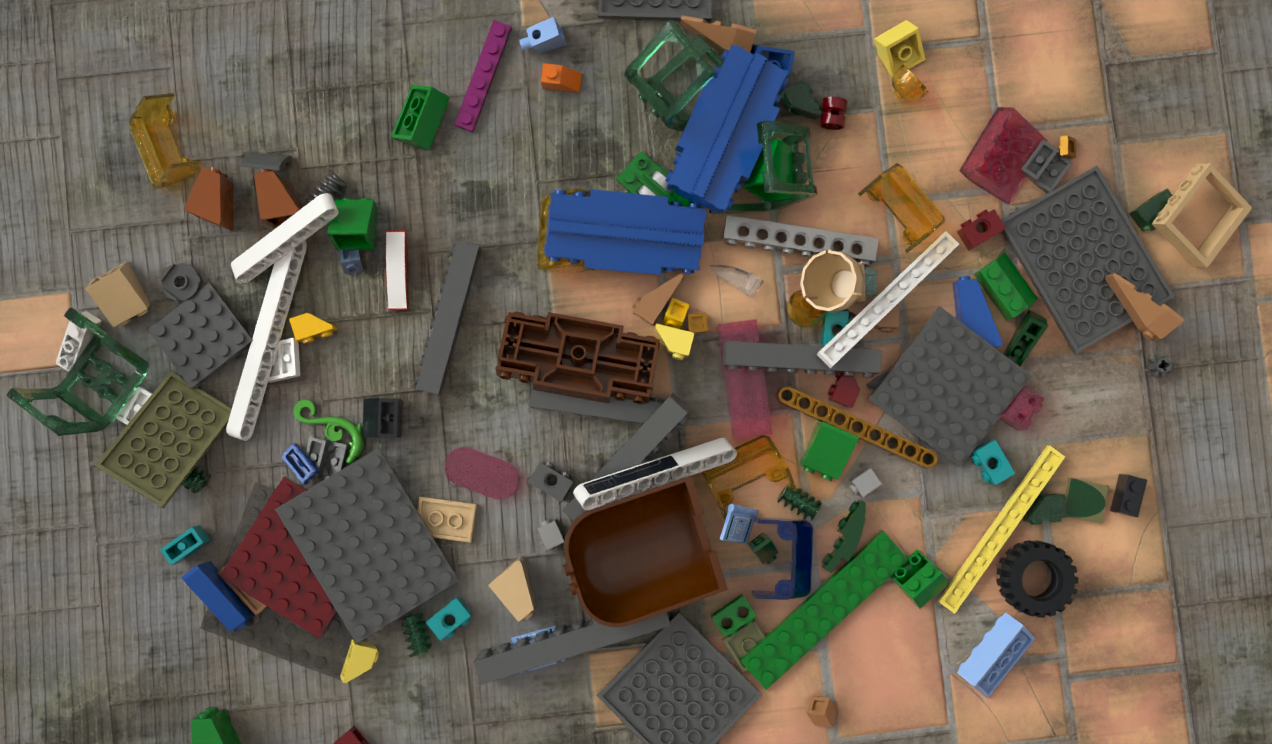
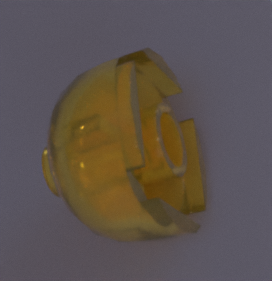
[891,64,929,102]
[787,291,826,328]

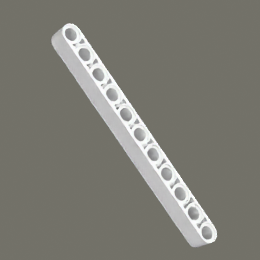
[226,240,307,441]

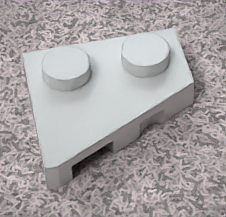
[268,338,300,383]
[107,387,152,425]

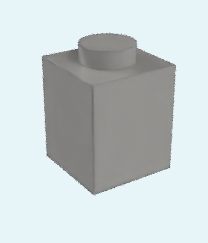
[848,468,882,497]
[537,518,565,550]

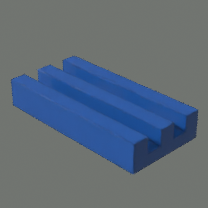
[281,443,319,485]

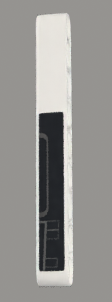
[573,438,737,510]

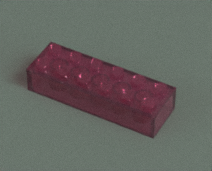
[717,319,773,439]

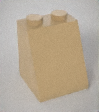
[85,261,151,327]
[488,556,537,622]

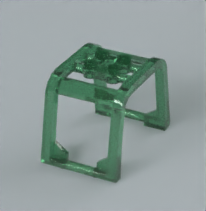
[624,20,723,132]
[709,121,818,214]
[7,307,149,436]

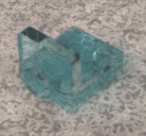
[864,268,878,296]

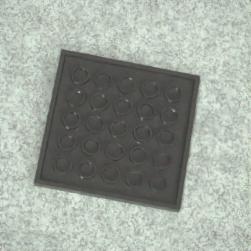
[868,306,1032,467]
[597,612,762,744]

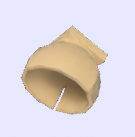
[800,250,866,313]

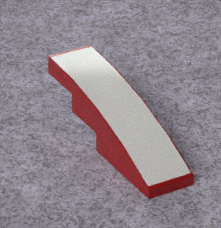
[386,230,408,310]

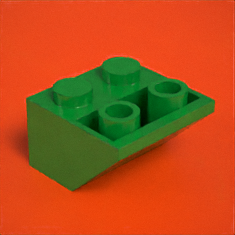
[890,550,949,609]

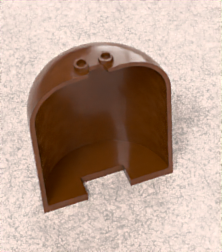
[563,476,728,627]

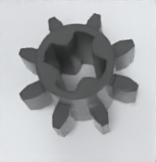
[1146,354,1174,378]

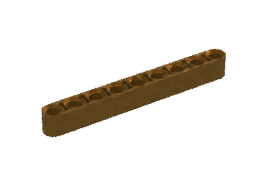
[776,387,938,468]

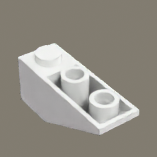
[55,311,102,373]

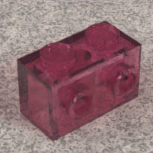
[999,386,1044,430]

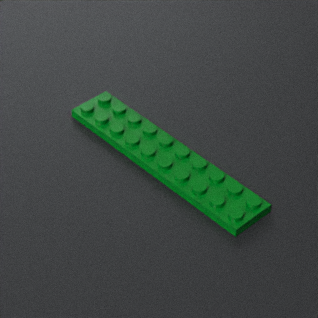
[740,530,909,690]

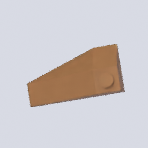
[680,15,757,55]
[1105,273,1185,341]

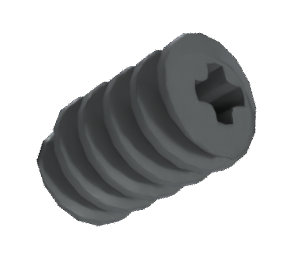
[306,170,348,203]

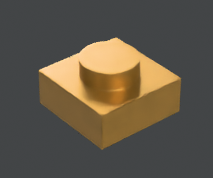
[1058,135,1076,159]
[687,312,708,333]

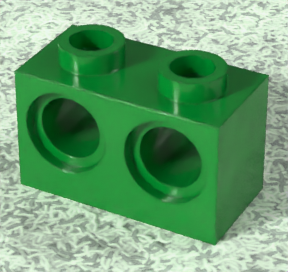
[710,594,757,637]

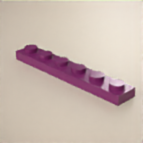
[454,20,512,133]

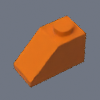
[541,63,582,93]

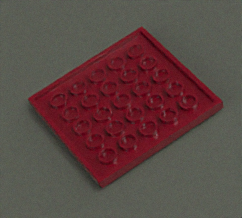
[219,476,337,638]

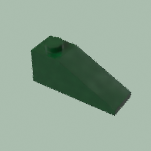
[1004,310,1048,366]
[748,532,779,564]

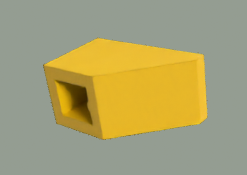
[289,313,337,344]

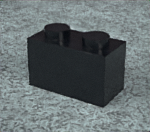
[1110,474,1147,518]

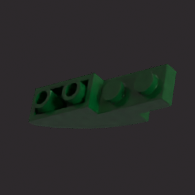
[822,499,866,573]

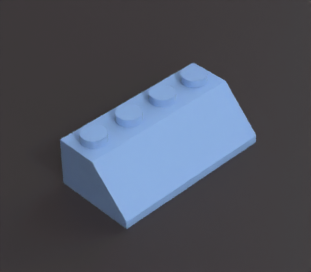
[957,612,1036,699]

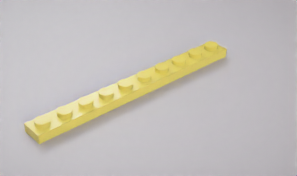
[937,445,1065,614]

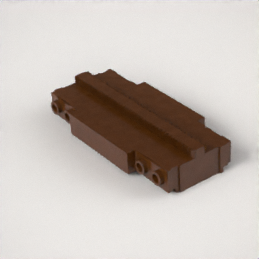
[496,312,660,404]

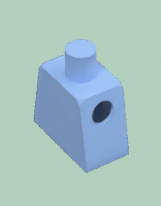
[519,17,567,53]

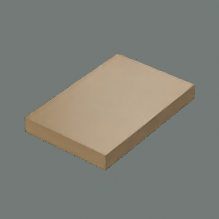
[417,496,477,543]

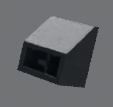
[362,398,403,438]

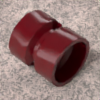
[820,97,848,130]

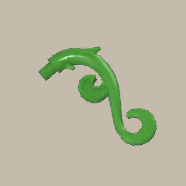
[293,399,364,464]

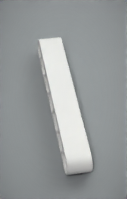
[231,193,339,284]

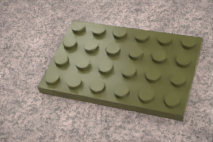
[95,371,232,509]

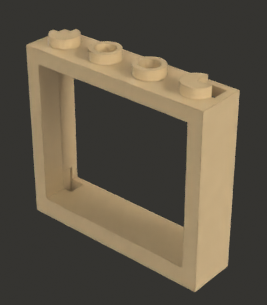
[1152,163,1252,268]

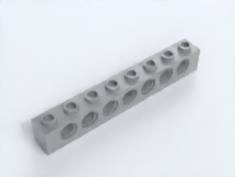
[722,215,879,266]

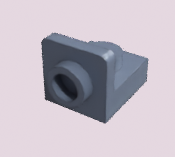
[339,250,363,274]

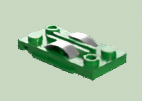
[616,151,696,207]

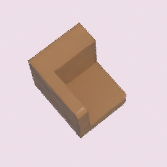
[807,696,837,727]

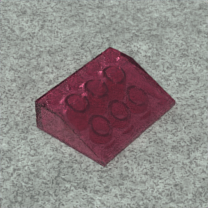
[959,107,1047,204]

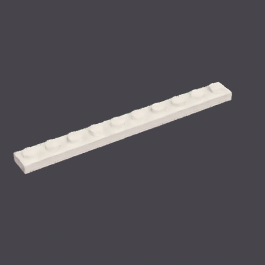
[817,231,959,368]

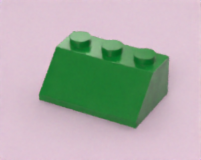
[391,85,450,150]
[973,252,1038,320]

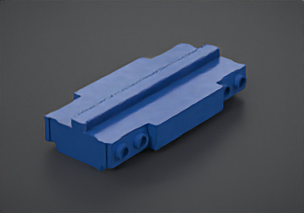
[665,45,789,214]
[544,189,707,275]

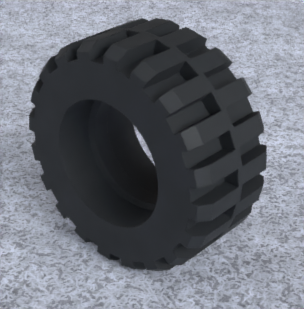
[996,540,1079,618]

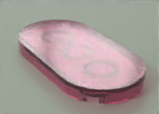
[444,447,519,499]

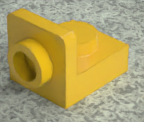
[662,298,690,329]

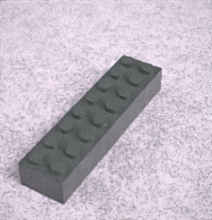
[562,393,689,521]

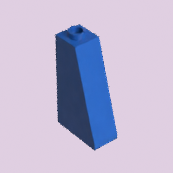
[953,276,1003,348]
[181,561,252,632]

